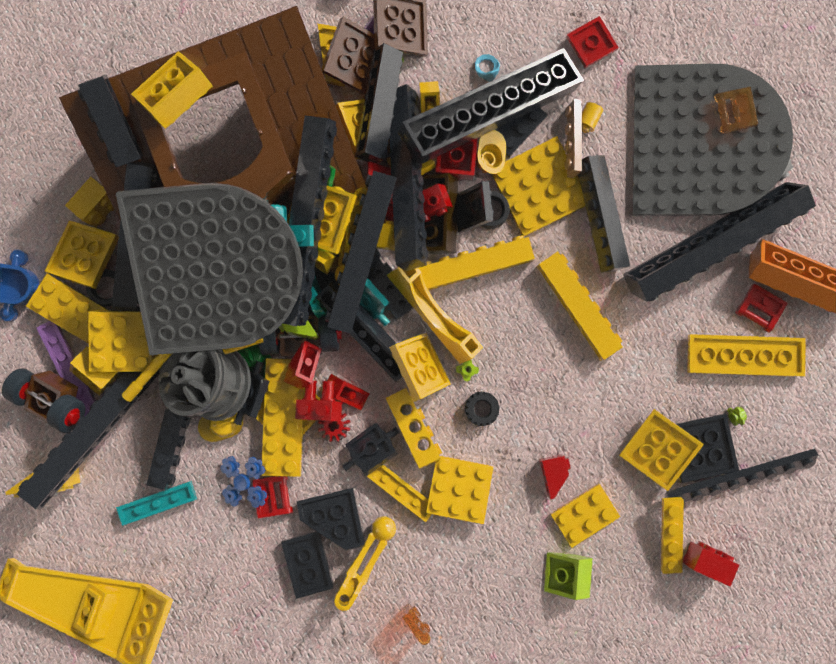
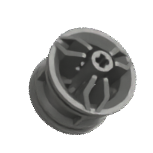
[159,349,251,421]

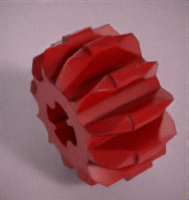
[318,413,351,442]

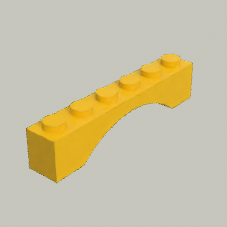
[387,266,483,364]

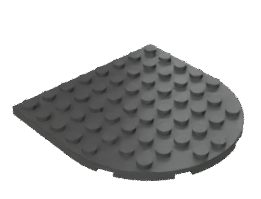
[633,63,793,216]
[116,183,303,355]

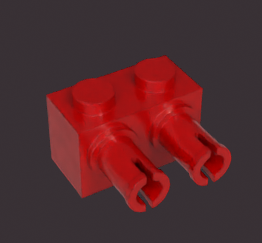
[295,381,342,422]

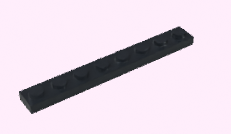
[665,448,818,502]

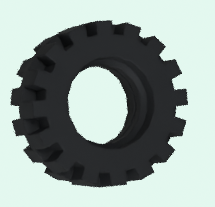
[465,391,500,426]

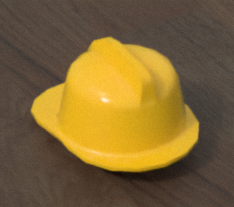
[476,130,506,174]
[198,412,243,442]

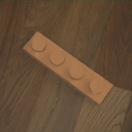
[565,99,582,178]

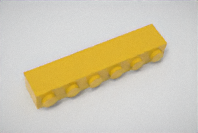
[419,235,535,290]
[536,251,623,361]

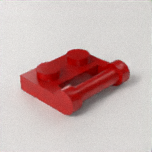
[735,284,788,333]
[252,476,293,519]

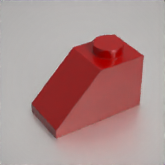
[284,341,322,389]
[327,374,370,410]
[539,454,571,499]

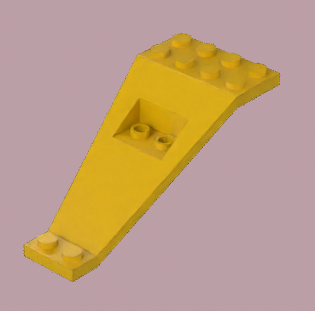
[0,558,173,664]

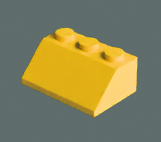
[131,51,212,129]

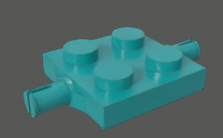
[360,278,391,327]

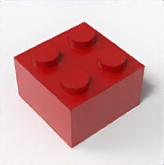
[436,138,478,181]
[683,541,740,587]

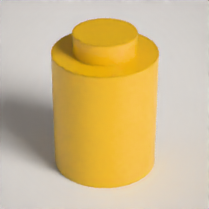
[582,102,603,133]

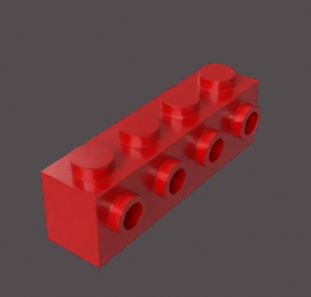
[383,184,453,224]

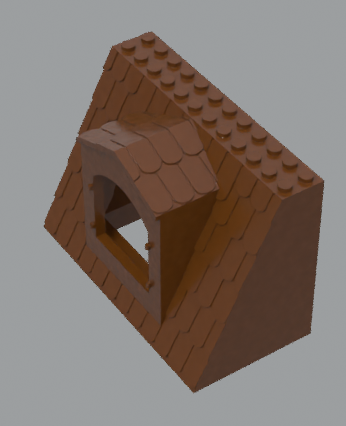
[59,6,367,221]

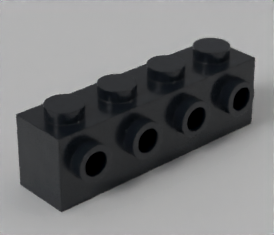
[77,74,143,167]
[367,248,414,321]
[146,409,190,490]

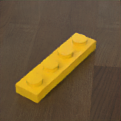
[366,465,431,522]
[661,497,684,574]

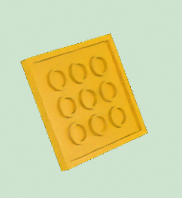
[491,136,586,237]

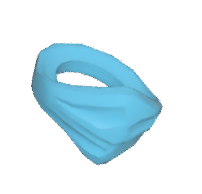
[475,54,500,82]

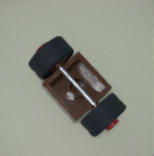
[259,315,342,357]
[2,368,85,433]

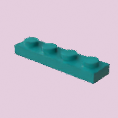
[116,481,197,526]

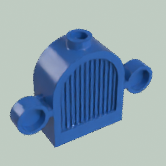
[0,250,40,322]

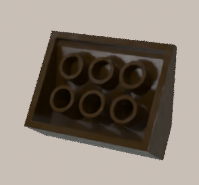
[422,173,458,254]

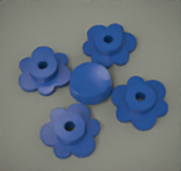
[220,456,267,508]

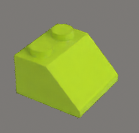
[544,552,593,600]

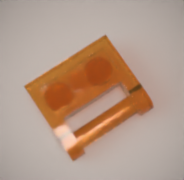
[714,87,758,134]
[402,603,430,645]

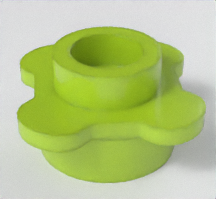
[456,360,479,381]
[727,407,747,426]

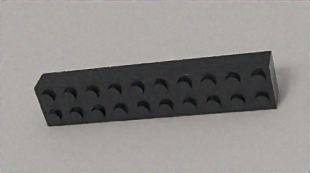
[398,48,583,166]
[623,182,816,302]

